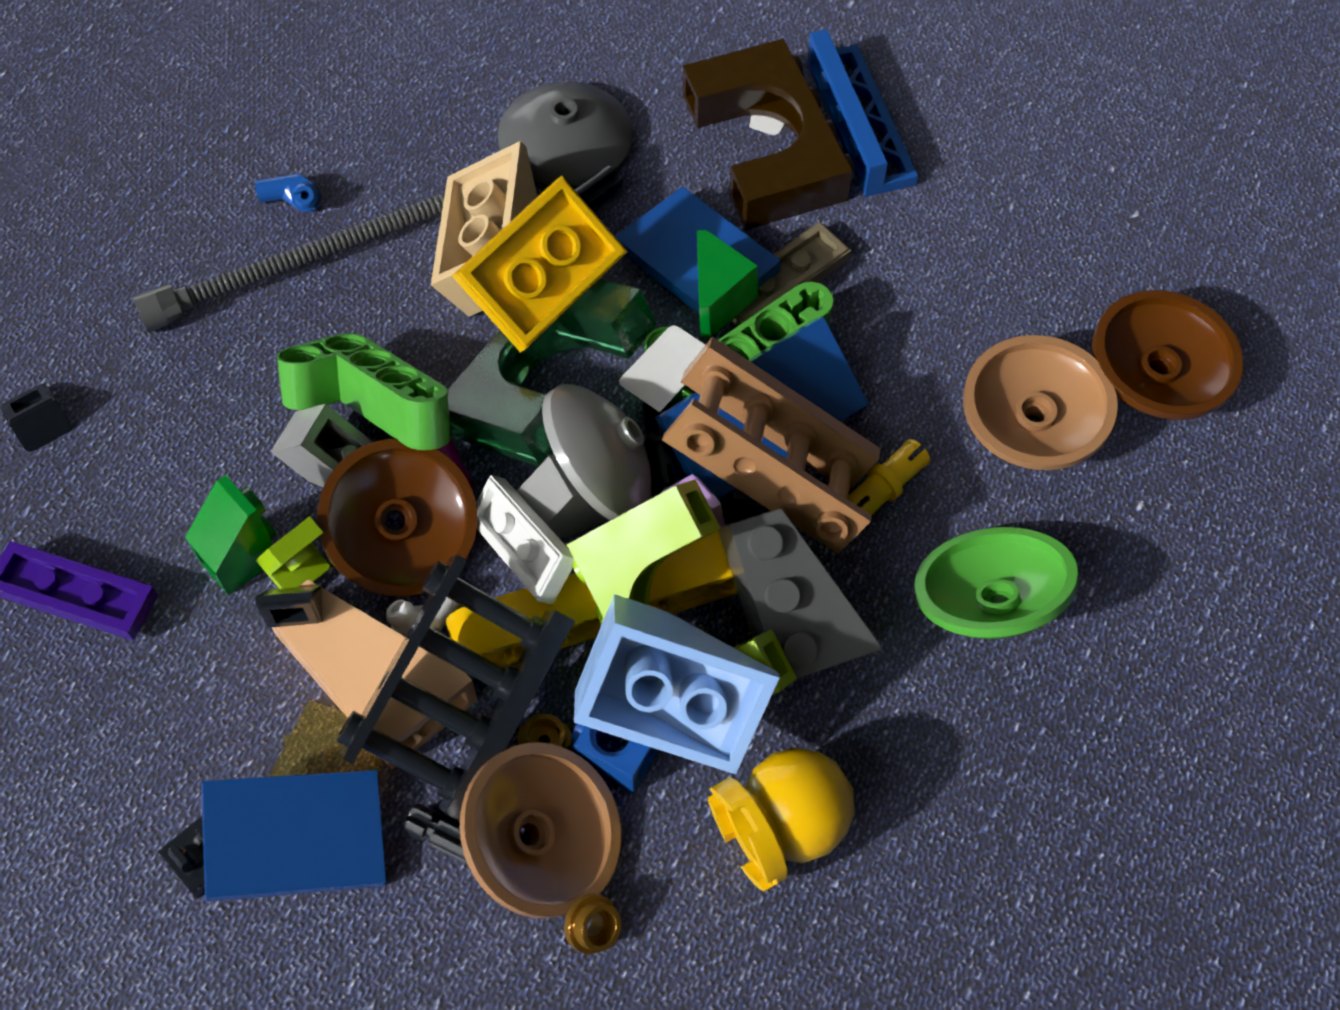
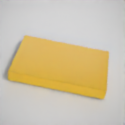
[451,175,628,352]

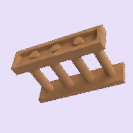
[662,337,880,554]

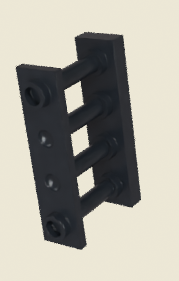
[336,555,575,821]

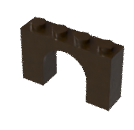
[682,38,855,230]

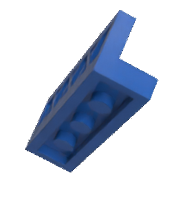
[807,29,918,197]

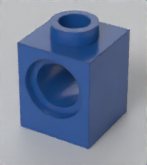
[571,724,660,795]

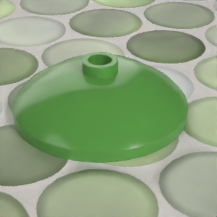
[915,527,1079,639]

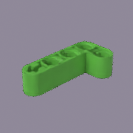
[644,282,834,406]
[277,334,451,450]

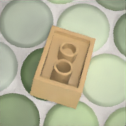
[431,141,537,317]

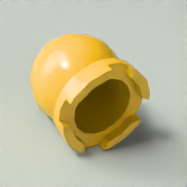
[708,747,855,892]

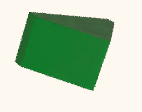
[697,230,758,338]

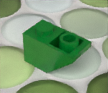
[185,474,277,595]

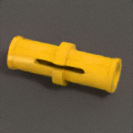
[848,439,931,515]

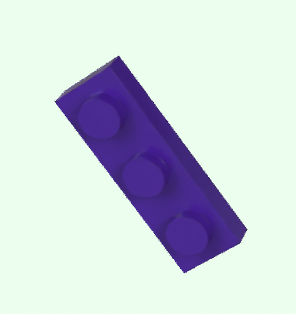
[0,541,158,641]

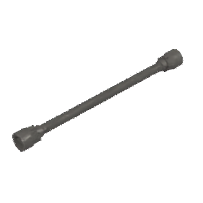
[132,192,445,332]

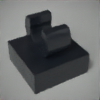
[158,816,205,899]

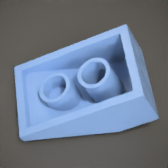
[574,594,780,774]

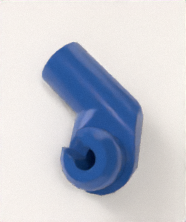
[255,173,321,212]

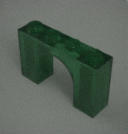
[448,279,657,467]

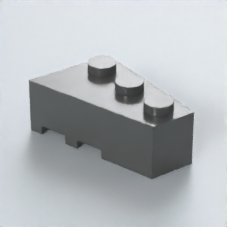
[718,508,883,679]

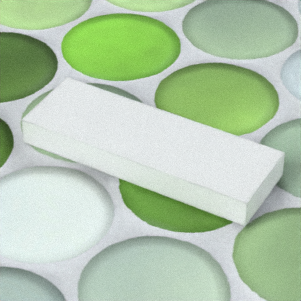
[476,475,575,604]

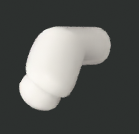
[386,598,460,637]

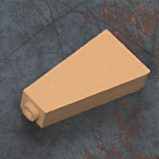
[272,580,478,769]

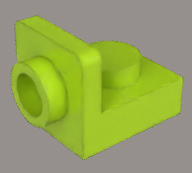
[255,516,329,589]

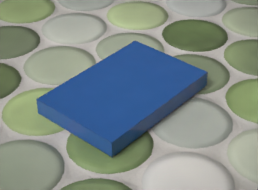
[615,186,781,314]
[201,770,386,902]

